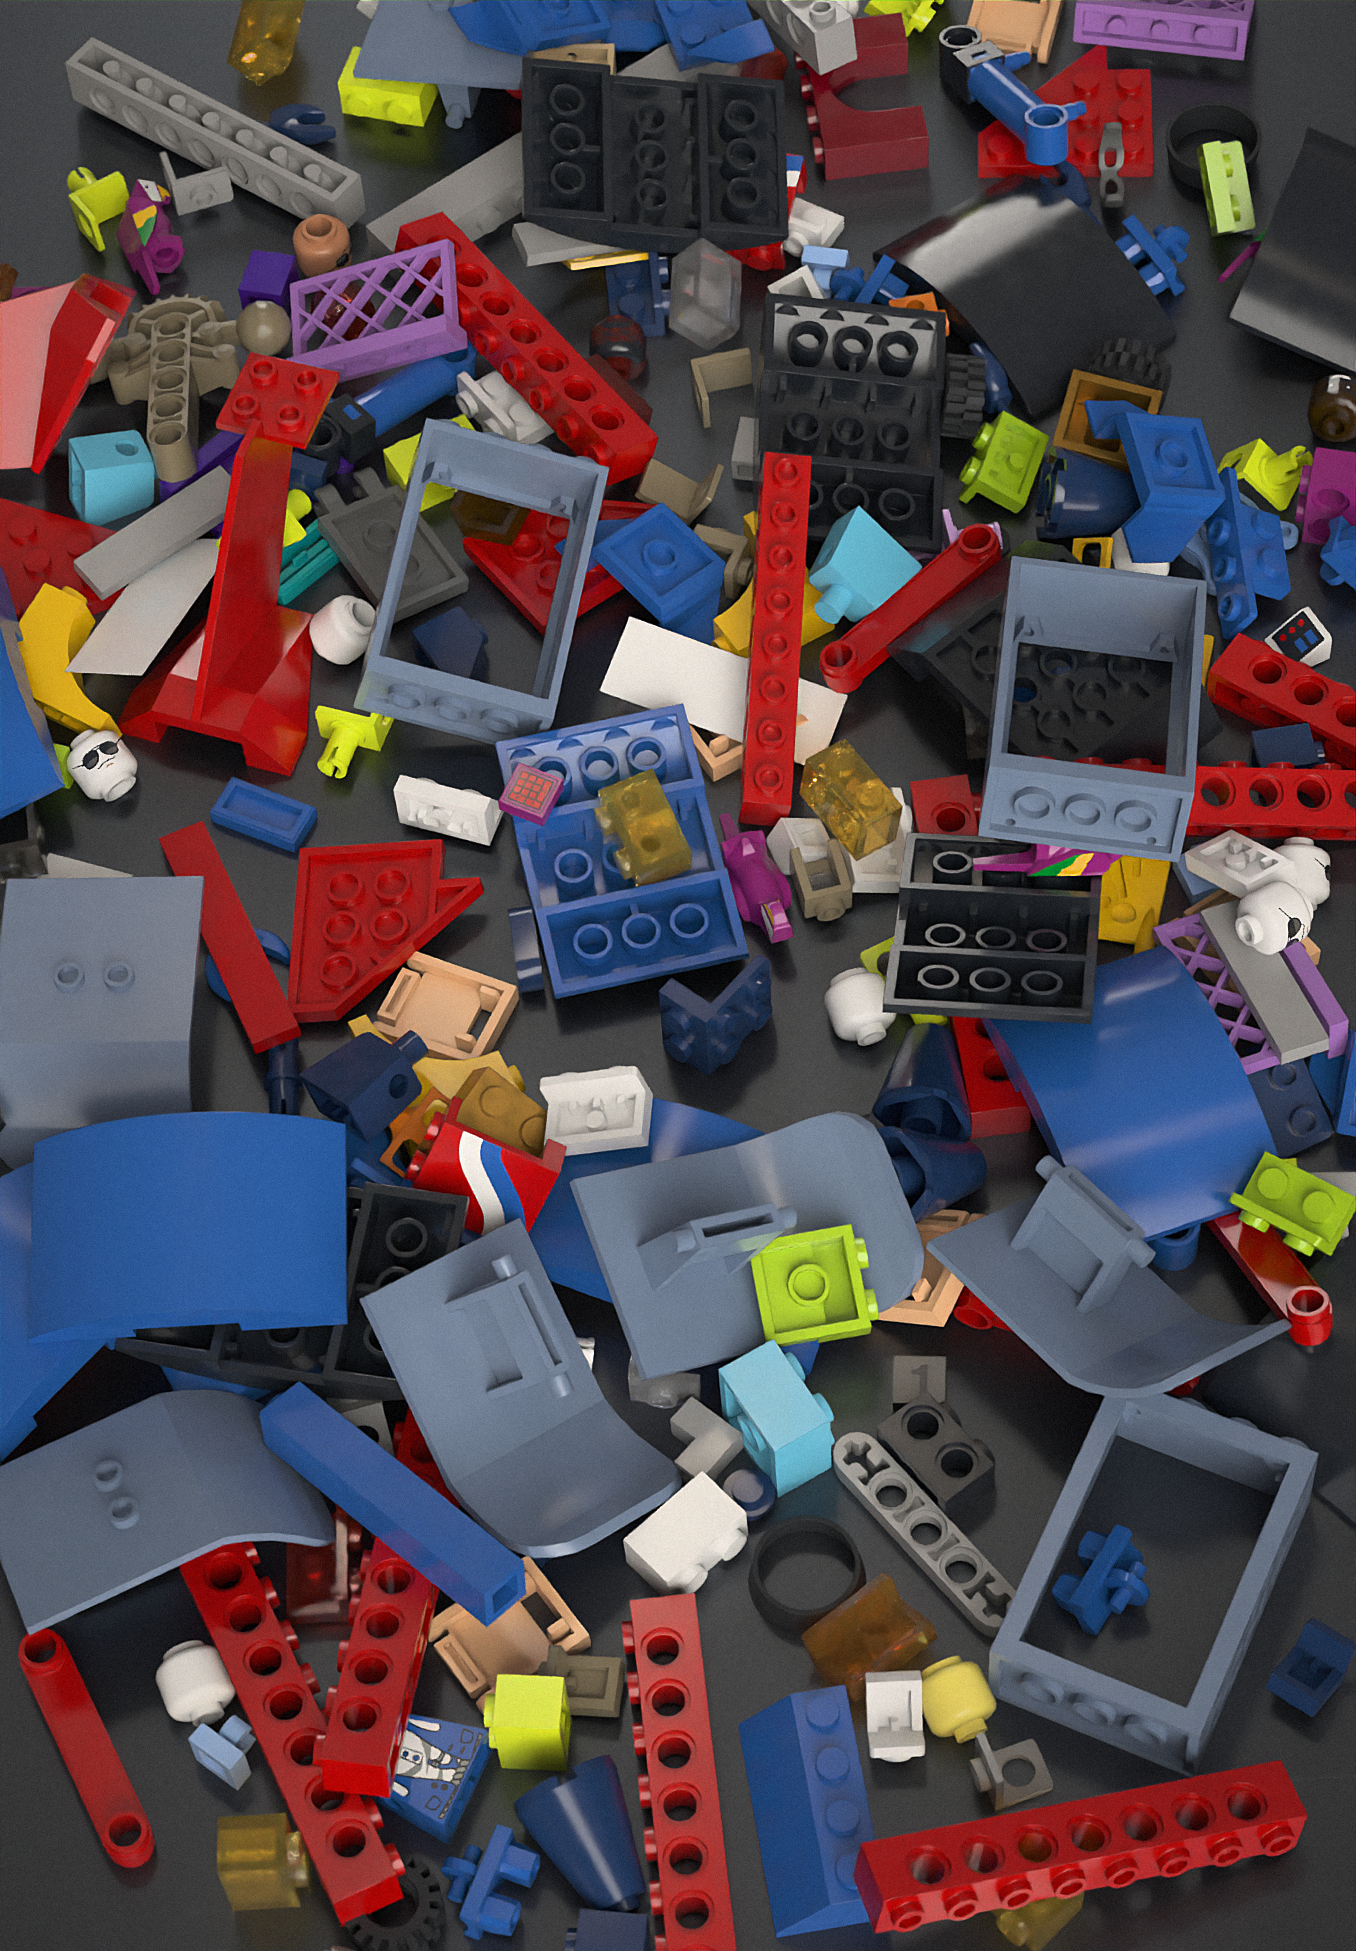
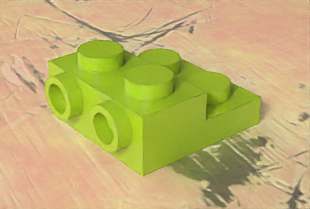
[750,1224,879,1347]

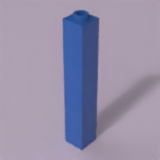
[259,1381,526,1627]

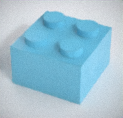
[718,1339,835,1498]

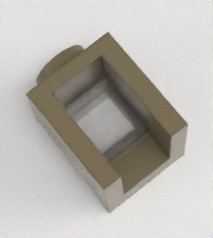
[789,838,853,921]

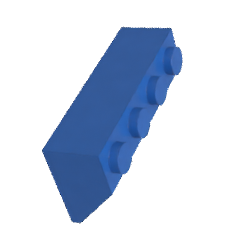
[738,1685,876,1938]

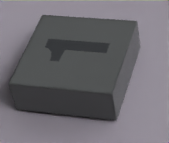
[892,1355,946,1411]

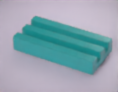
[278,518,341,606]

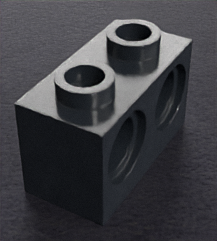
[877,1390,996,1520]

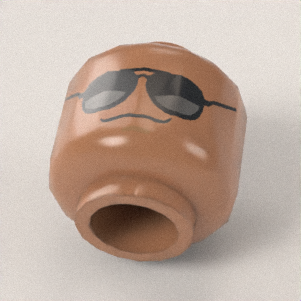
[292,214,353,278]

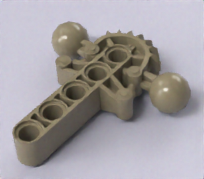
[89,293,292,482]

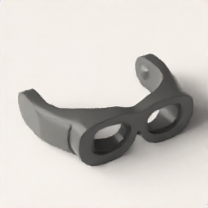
[1099,122,1125,207]

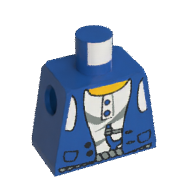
[362,1714,492,1844]

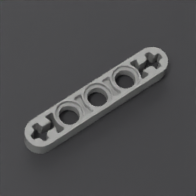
[833,1432,1016,1638]

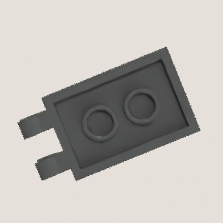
[313,467,469,623]

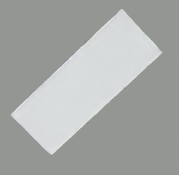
[64,539,219,675]
[600,617,848,770]

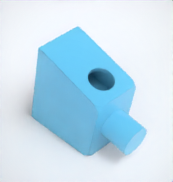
[68,430,159,526]
[808,506,923,624]

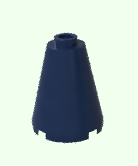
[1035,446,1141,540]
[870,1023,972,1141]
[877,1126,987,1224]
[513,1754,647,1913]

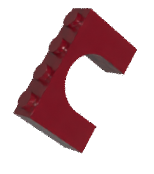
[793,12,929,181]

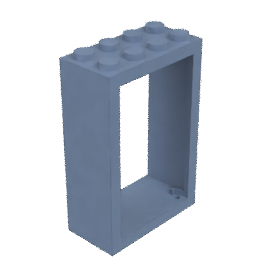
[353,418,609,745]
[978,556,1207,862]
[988,1393,1319,1777]

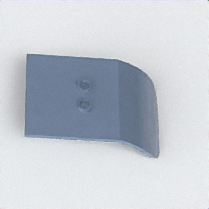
[353,0,533,129]
[0,876,205,1170]
[569,1111,925,1381]
[926,1155,1294,1398]
[359,1218,682,1558]
[0,1390,338,1635]

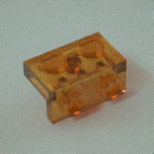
[802,1572,938,1703]

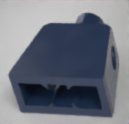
[299,1030,429,1143]

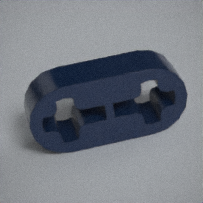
[508,906,544,993]

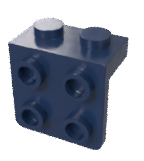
[659,954,773,1076]
[1244,1043,1332,1159]

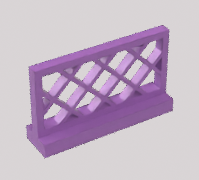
[1073,0,1255,60]
[286,239,467,384]
[1153,913,1349,1075]

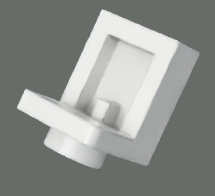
[865,1670,925,1762]

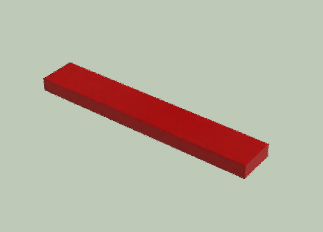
[158,821,302,1054]

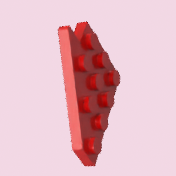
[978,45,1154,178]
[0,498,125,623]
[462,500,658,636]
[287,839,484,1023]

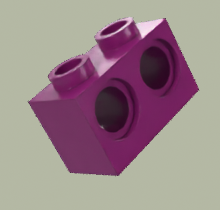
[1295,447,1356,545]

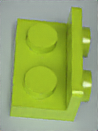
[1196,141,1256,237]
[958,411,1050,514]
[1228,1151,1356,1257]

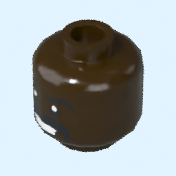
[1307,374,1356,442]

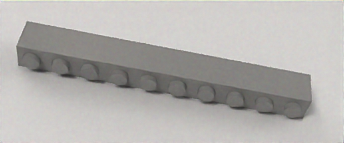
[366,43,744,282]

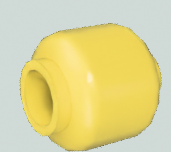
[921,1656,997,1743]

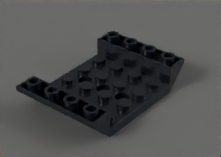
[886,540,1224,765]

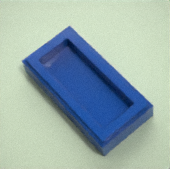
[209,776,318,853]

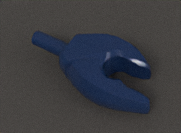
[257,103,336,146]
[1037,159,1104,229]
[969,342,1013,415]

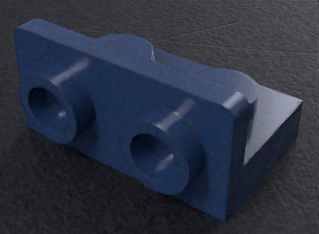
[605,252,673,340]

